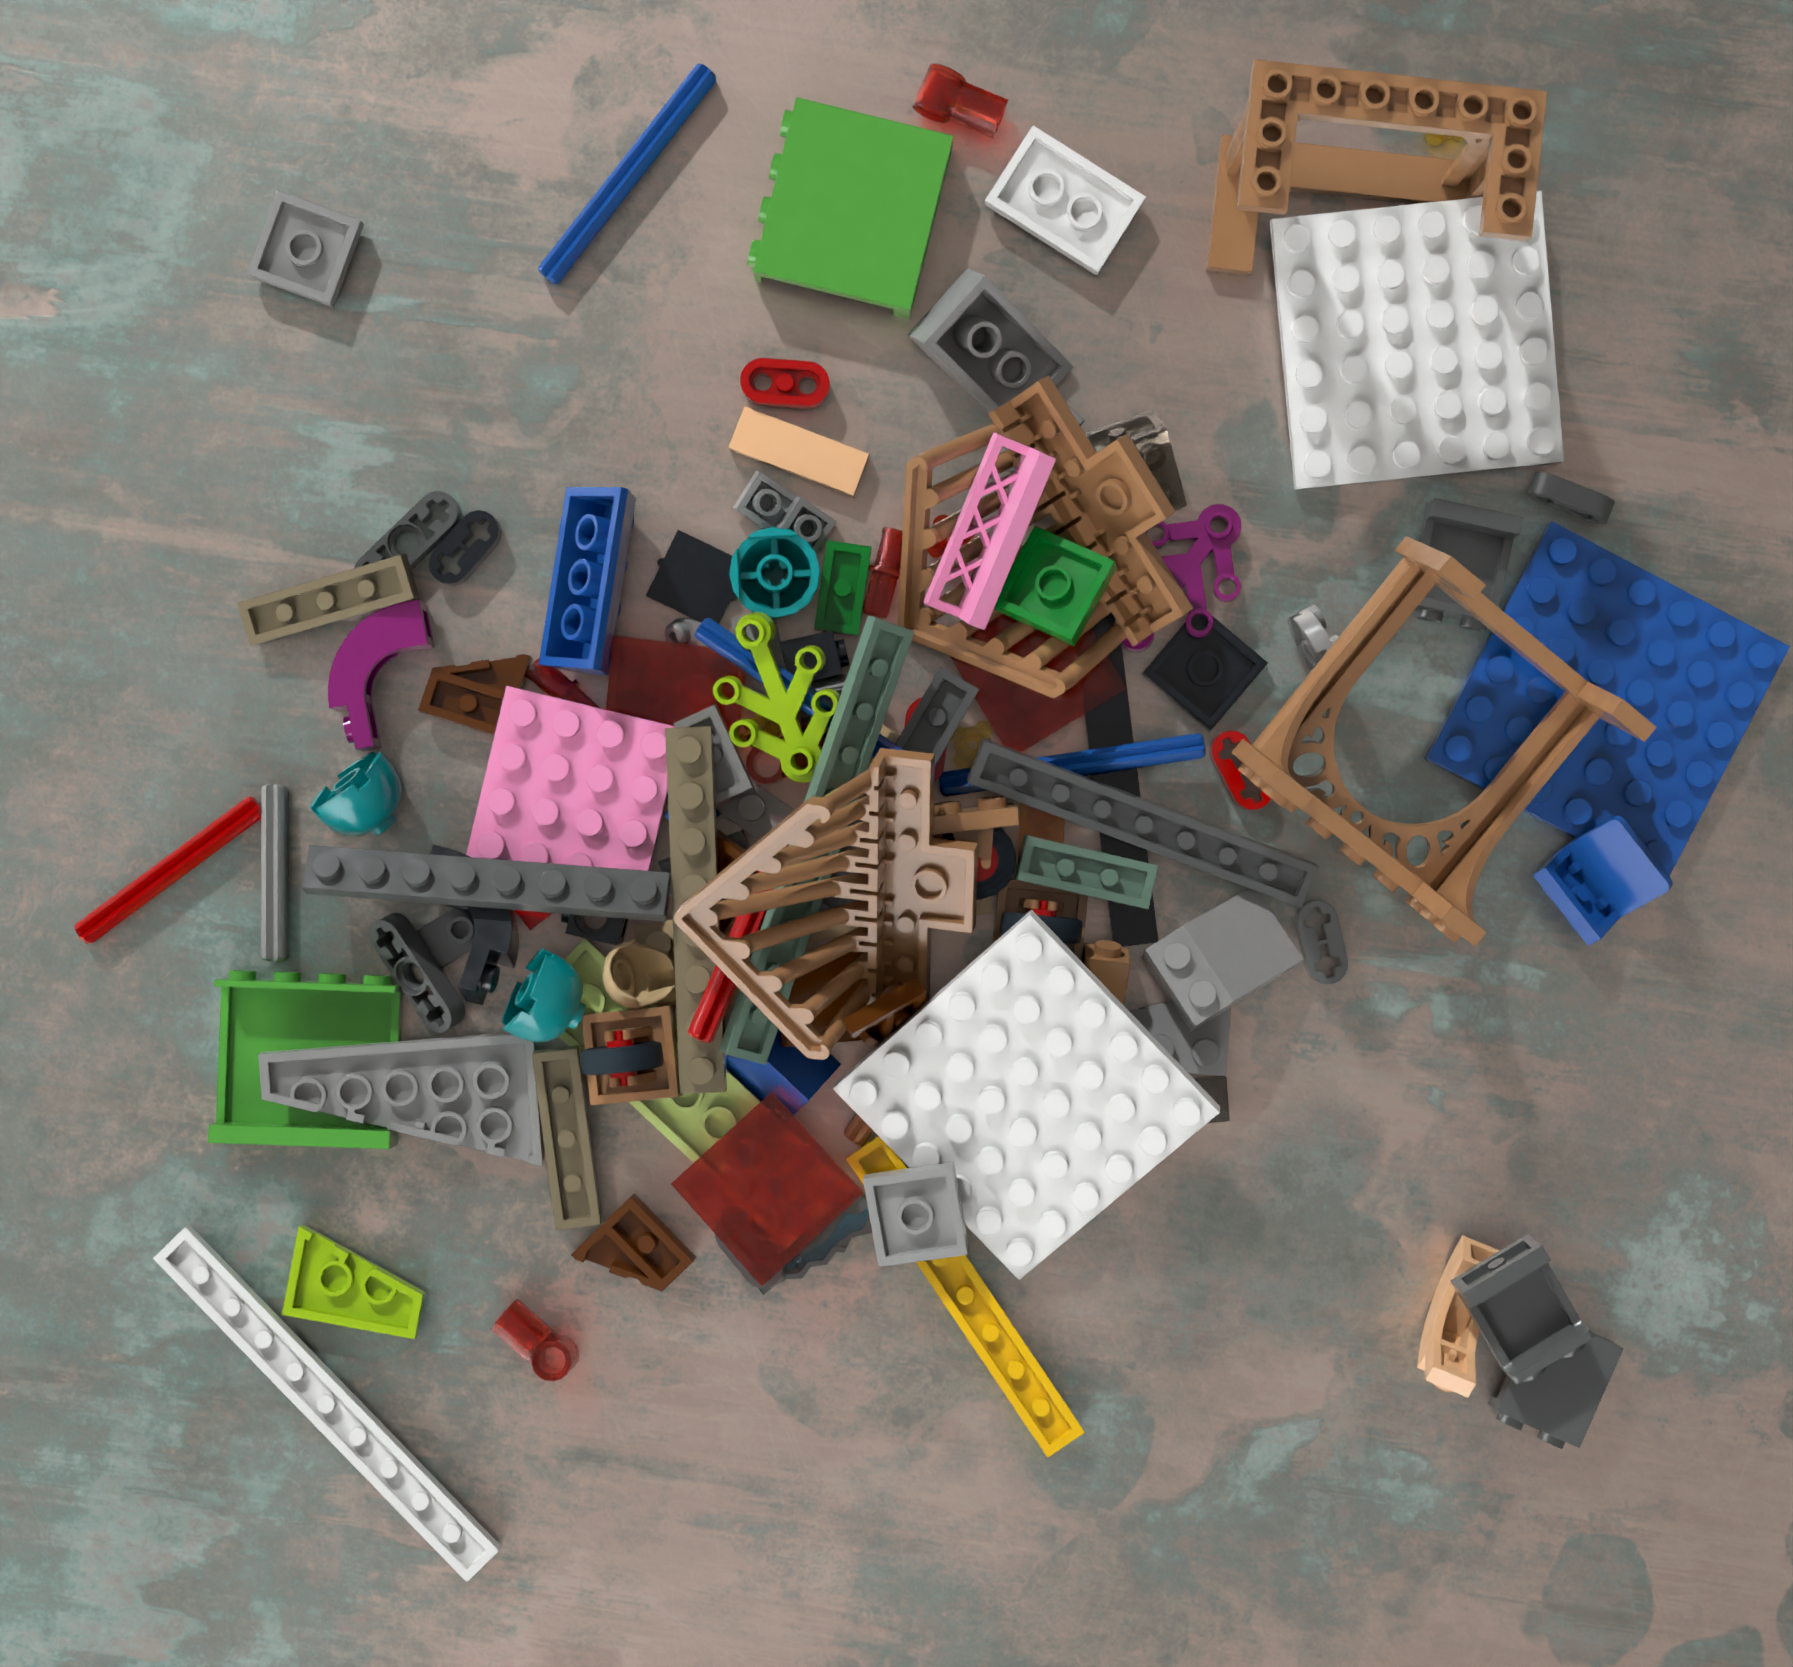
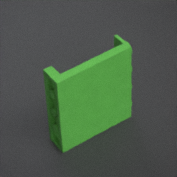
[747,97,954,319]
[208,970,403,1149]

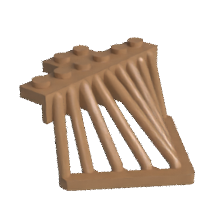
[897,375,1193,699]
[673,748,978,1060]

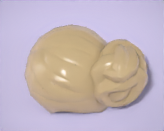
[602,939,676,1009]

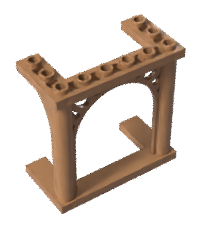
[1206,59,1547,275]
[1232,536,1657,947]

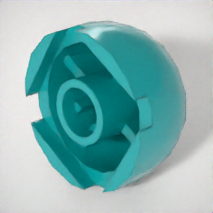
[729,527,821,619]
[310,751,402,837]
[502,948,586,1042]

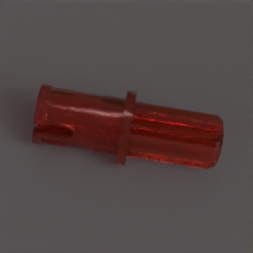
[863,527,903,618]
[525,658,602,709]

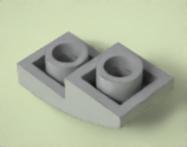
[733,471,837,553]

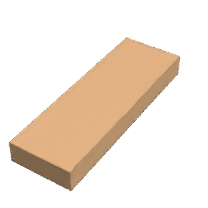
[728,406,870,498]

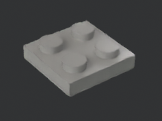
[246,190,364,308]
[863,1162,969,1267]

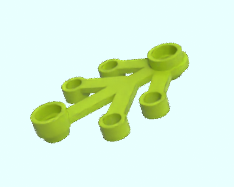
[713,612,840,783]

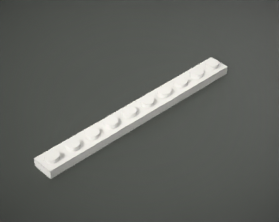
[153,1225,502,1582]

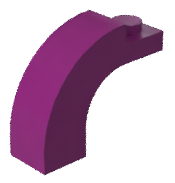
[328,599,435,751]

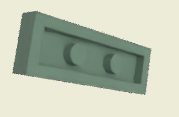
[1015,835,1158,909]

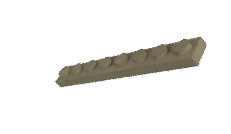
[665,726,727,1094]

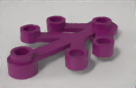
[1121,504,1241,652]

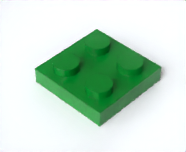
[994,526,1117,646]

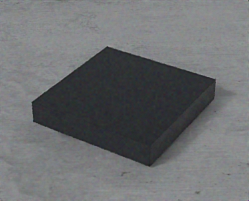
[1141,616,1268,732]

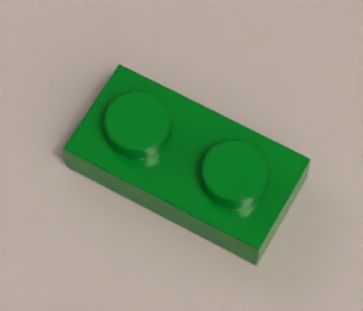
[814,540,872,637]

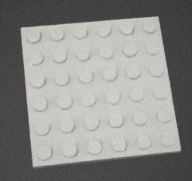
[1270,191,1564,490]
[833,910,1220,1280]

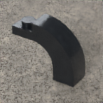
[430,845,519,1005]

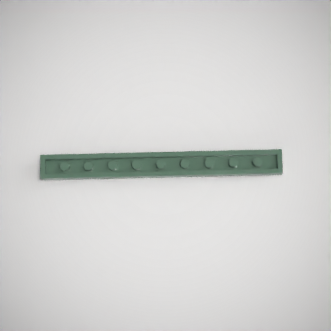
[719,615,915,1065]

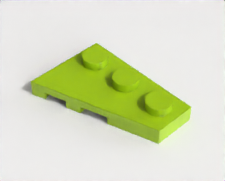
[282,1224,426,1339]

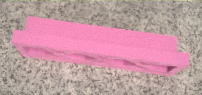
[923,432,1056,630]

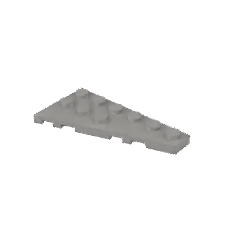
[258,1033,543,1167]

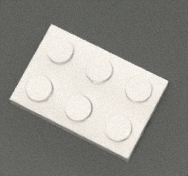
[984,125,1146,276]

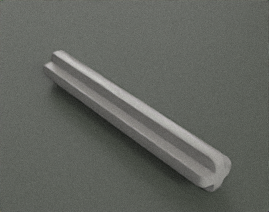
[261,784,288,961]

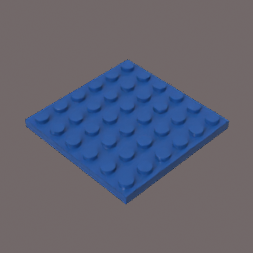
[1424,521,1790,876]

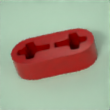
[1209,731,1271,811]

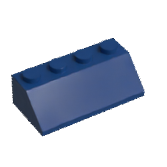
[538,487,636,676]

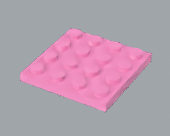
[466,686,675,871]

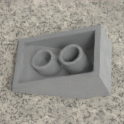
[907,268,1073,412]
[1141,888,1304,1032]

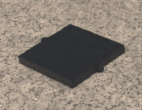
[646,530,737,624]

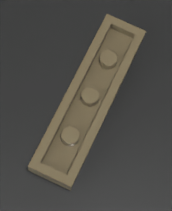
[237,554,420,646]
[532,1045,602,1230]

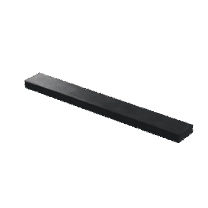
[1076,612,1158,947]

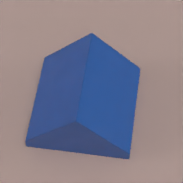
[726,1029,841,1124]

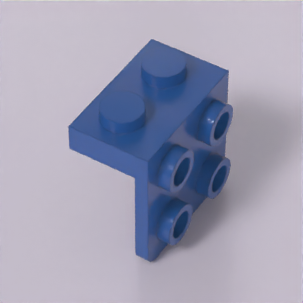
[1533,816,1673,946]

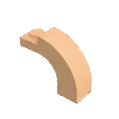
[1417,1235,1500,1397]

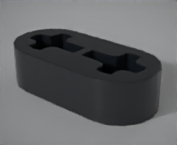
[429,510,502,586]

